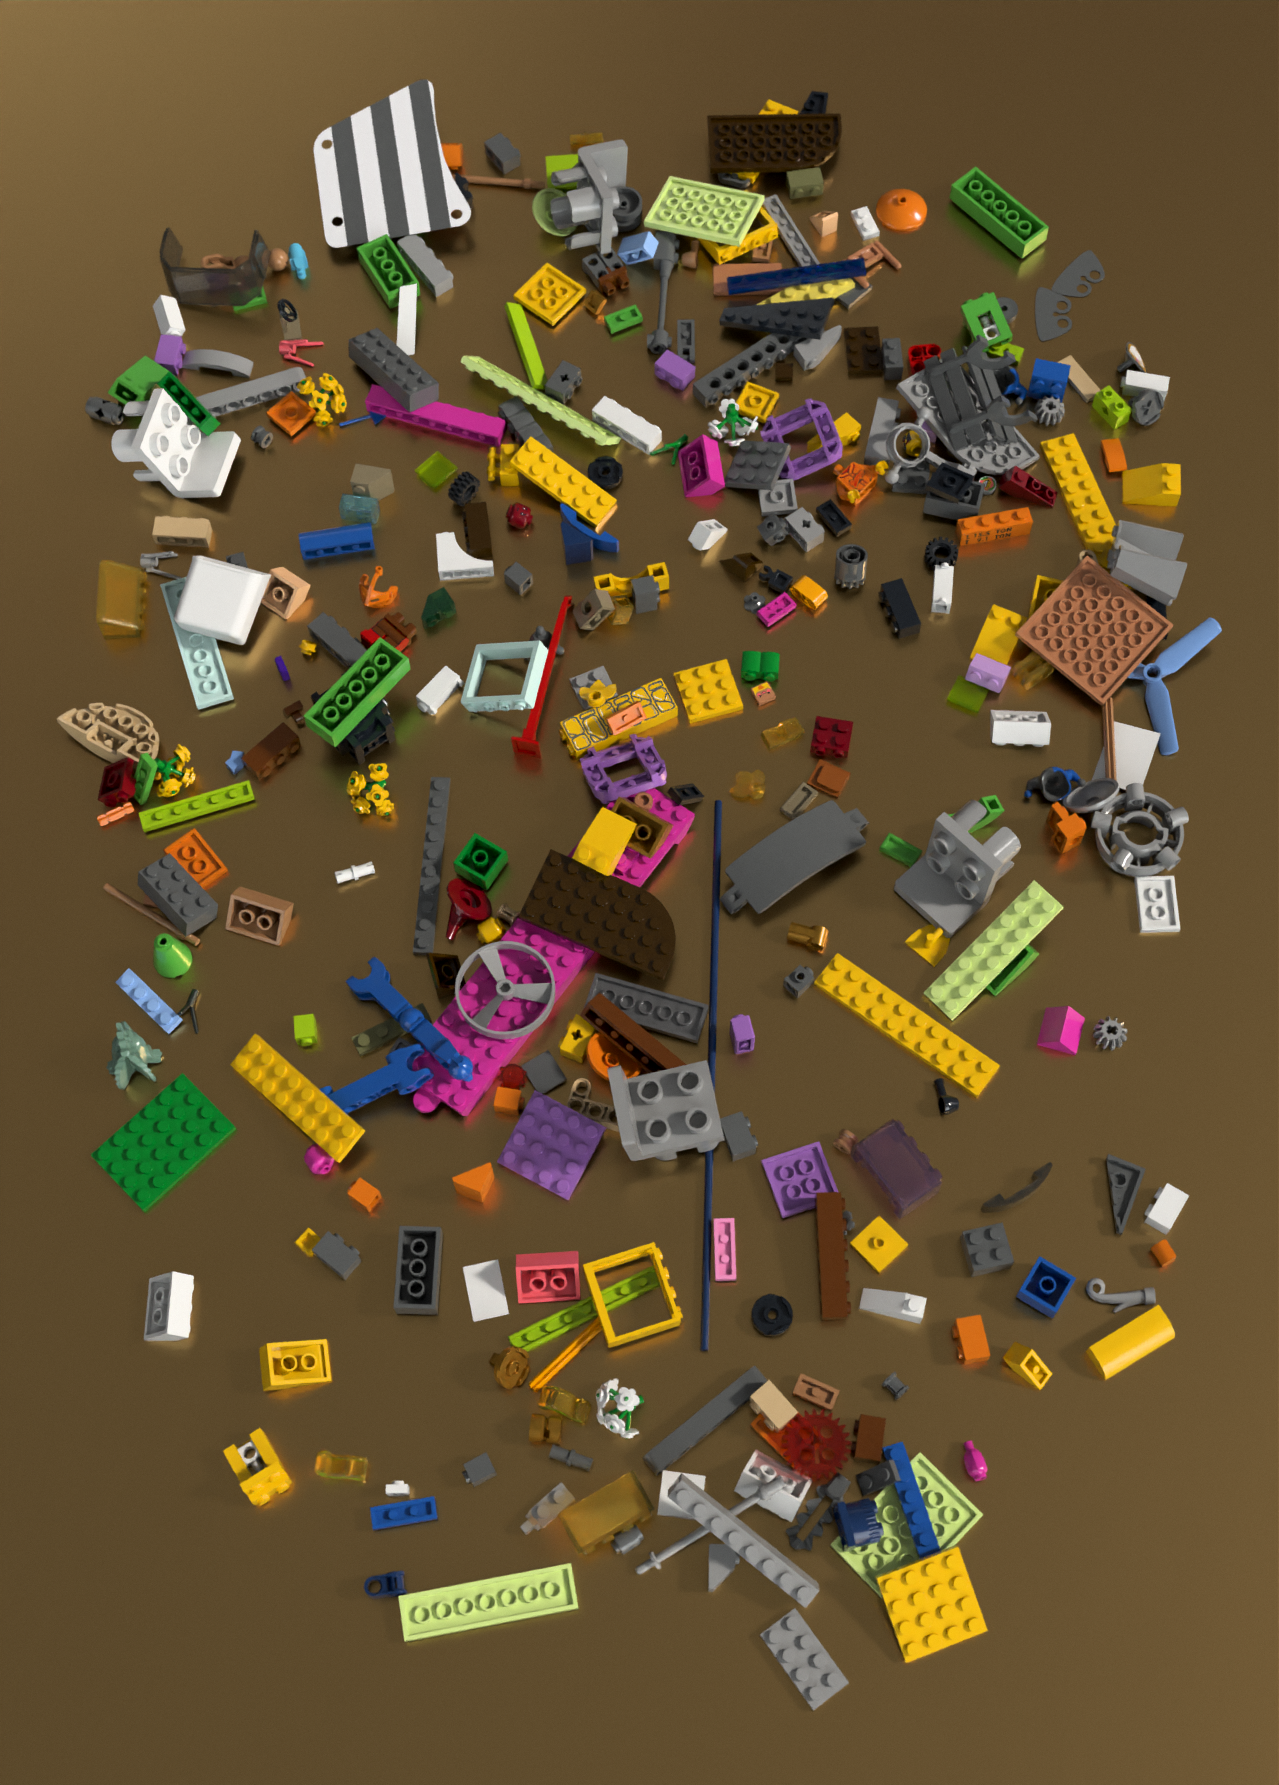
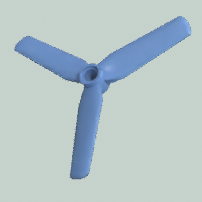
[1128,617,1222,755]

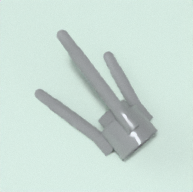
[140,551,181,580]

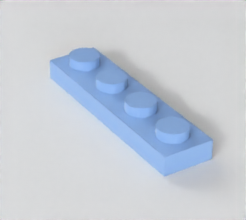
[115,968,183,1034]

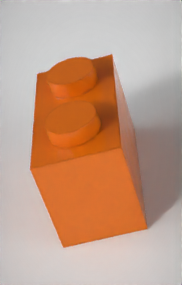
[952,1314,990,1365]

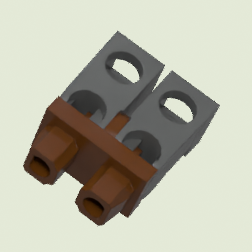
[582,247,629,296]

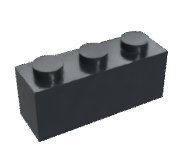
[878,578,921,639]

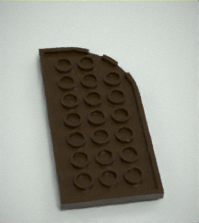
[707,113,842,173]
[518,849,676,981]

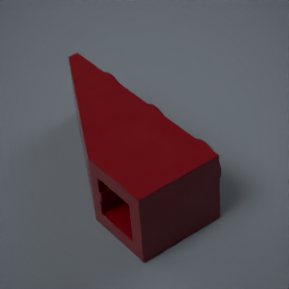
[998,465,1058,508]

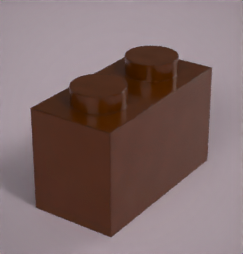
[850,1414,886,1465]

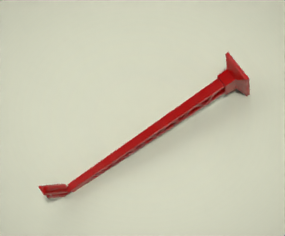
[511,595,575,758]

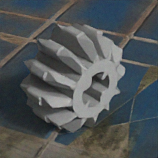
[1034,395,1065,426]
[1093,1016,1128,1051]

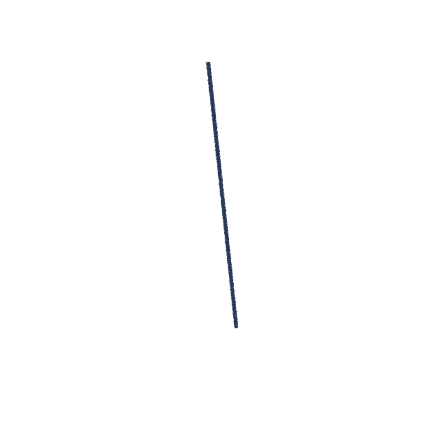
[700,800,722,1351]

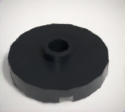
[587,456,623,490]
[751,1294,793,1337]

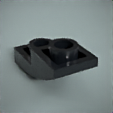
[455,172,473,209]

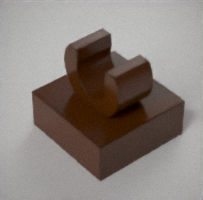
[283,700,303,723]

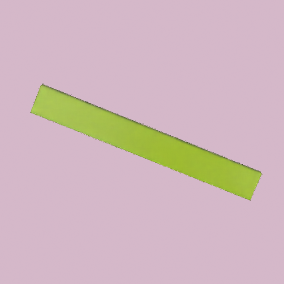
[507,1266,660,1352]

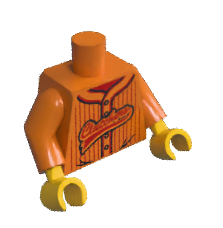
[833,460,889,506]

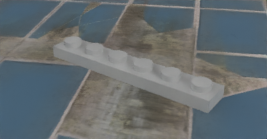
[762,194,822,277]

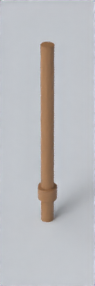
[451,174,545,189]
[103,883,200,946]

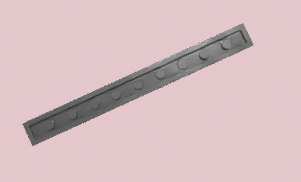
[413,777,451,956]

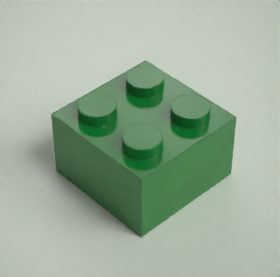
[453,833,508,890]

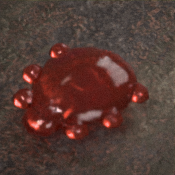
[498,1064,527,1090]

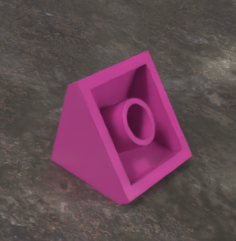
[1037,1006,1085,1055]

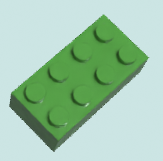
[357,234,421,309]

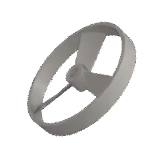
[455,941,556,1039]

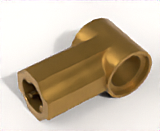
[787,922,829,951]

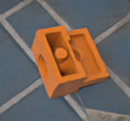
[1046,802,1087,855]

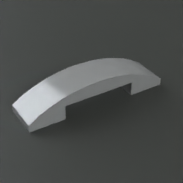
[182,349,254,378]

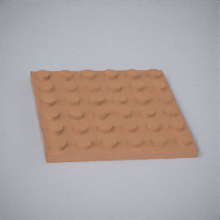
[1015,556,1174,706]

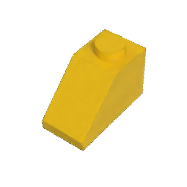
[1003,1342,1052,1390]

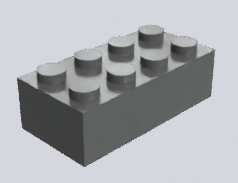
[138,853,218,937]
[393,1226,443,1315]

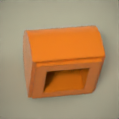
[1151,1239,1176,1267]

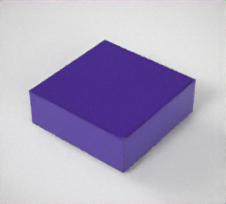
[274,656,290,682]

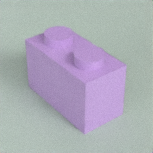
[965,653,1011,693]

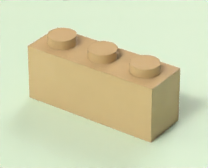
[152,516,212,548]

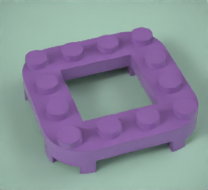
[761,398,843,481]
[580,734,667,804]

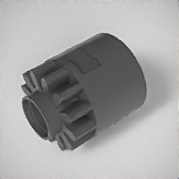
[834,544,868,589]

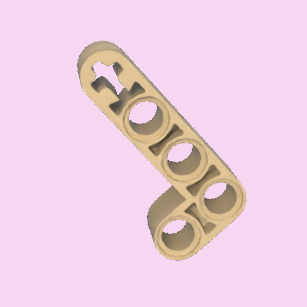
[567,1078,619,1132]

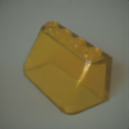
[96,560,147,639]
[557,1470,655,1556]

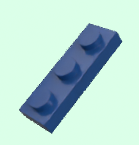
[370,1496,438,1530]

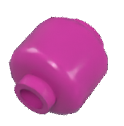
[304,1144,334,1174]

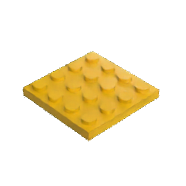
[875,1545,988,1663]

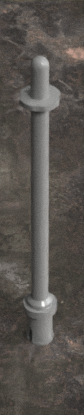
[635,1475,787,1574]

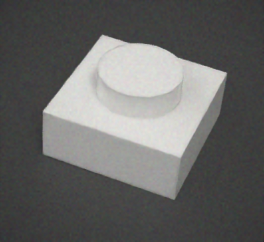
[386,1481,410,1497]

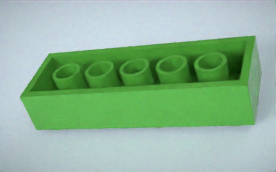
[949,167,1049,258]
[304,637,411,747]

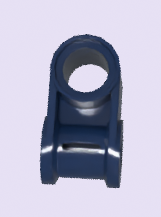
[364,1571,407,1599]

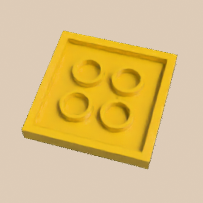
[513,263,586,326]
[673,659,743,724]

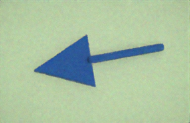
[339,411,386,426]

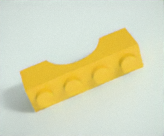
[593,562,669,601]

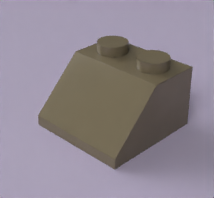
[350,464,395,504]

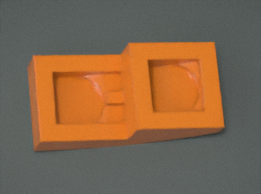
[1101,438,1127,472]

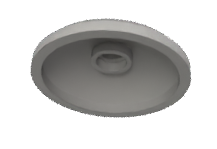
[1063,778,1120,813]

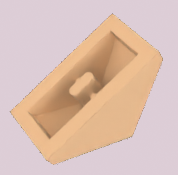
[809,211,838,237]

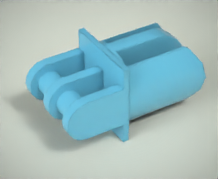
[288,243,309,279]

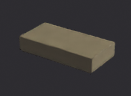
[780,782,818,820]

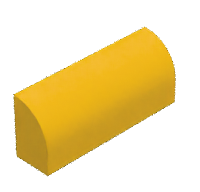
[1086,1305,1175,1380]

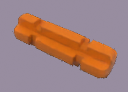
[97,802,134,826]

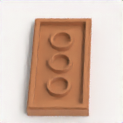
[713,263,782,296]

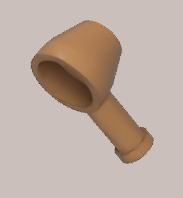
[682,240,700,268]

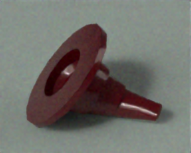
[446,878,492,940]

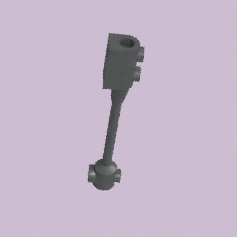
[647,231,680,354]

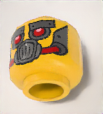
[902,430,922,457]

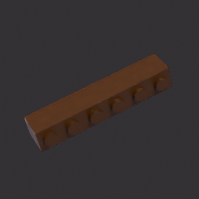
[580,993,687,1073]
[814,1192,851,1320]

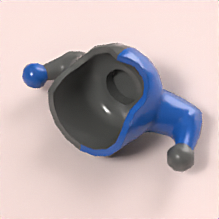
[993,366,1028,405]
[1024,767,1086,801]

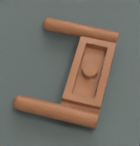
[840,240,901,288]

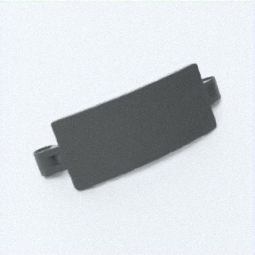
[720,800,869,914]

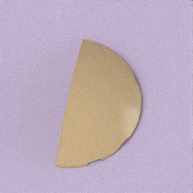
[57,703,159,769]

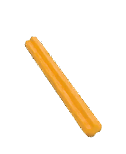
[528,1317,602,1392]

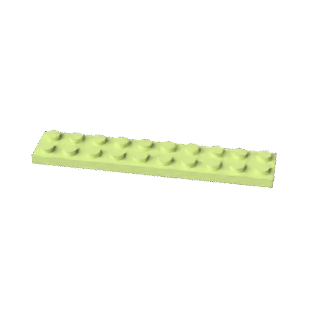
[460,356,621,446]

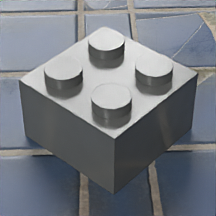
[960,1222,1014,1277]

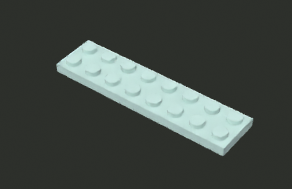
[160,577,234,710]

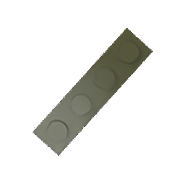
[351,1003,432,1057]

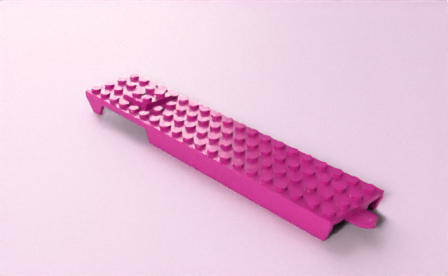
[412,774,695,1116]

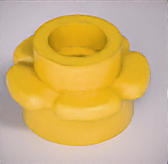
[299,640,317,655]

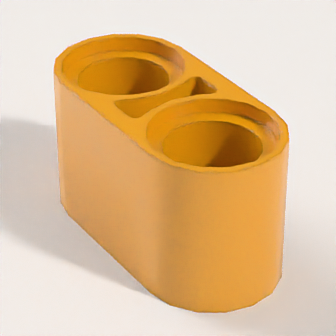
[790,575,828,610]

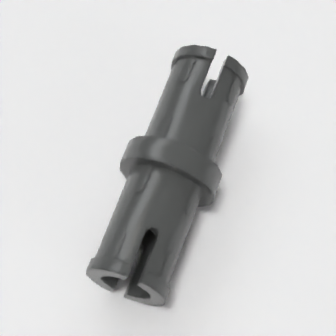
[549,1444,593,1472]

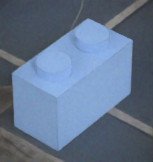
[617,231,659,265]

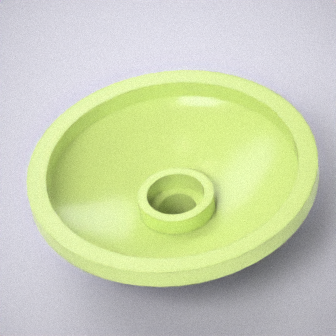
[532,188,577,236]

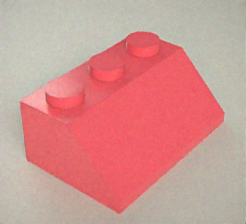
[516,1251,581,1303]

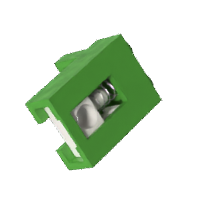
[960,292,1013,352]

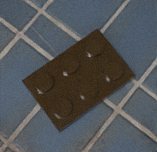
[843,326,883,375]

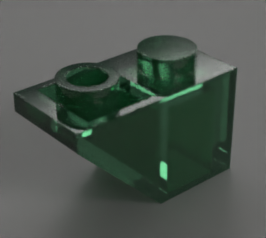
[421,587,456,629]

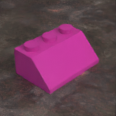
[678,434,725,498]

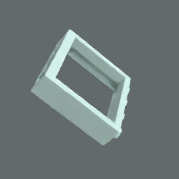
[461,640,548,713]

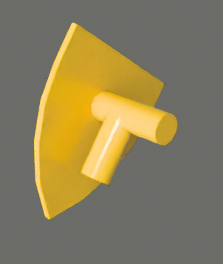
[904,925,950,967]

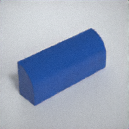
[299,522,375,560]

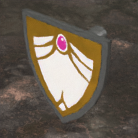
[1117,342,1147,373]

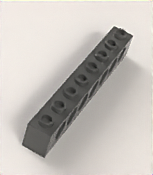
[693,333,809,408]

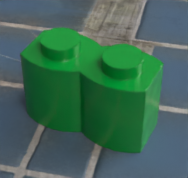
[741,651,780,682]

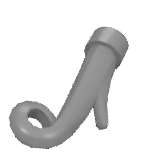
[1086,1278,1156,1313]

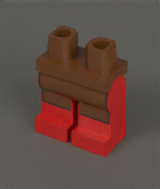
[360,612,417,652]

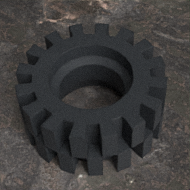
[448,471,480,506]
[924,537,958,571]

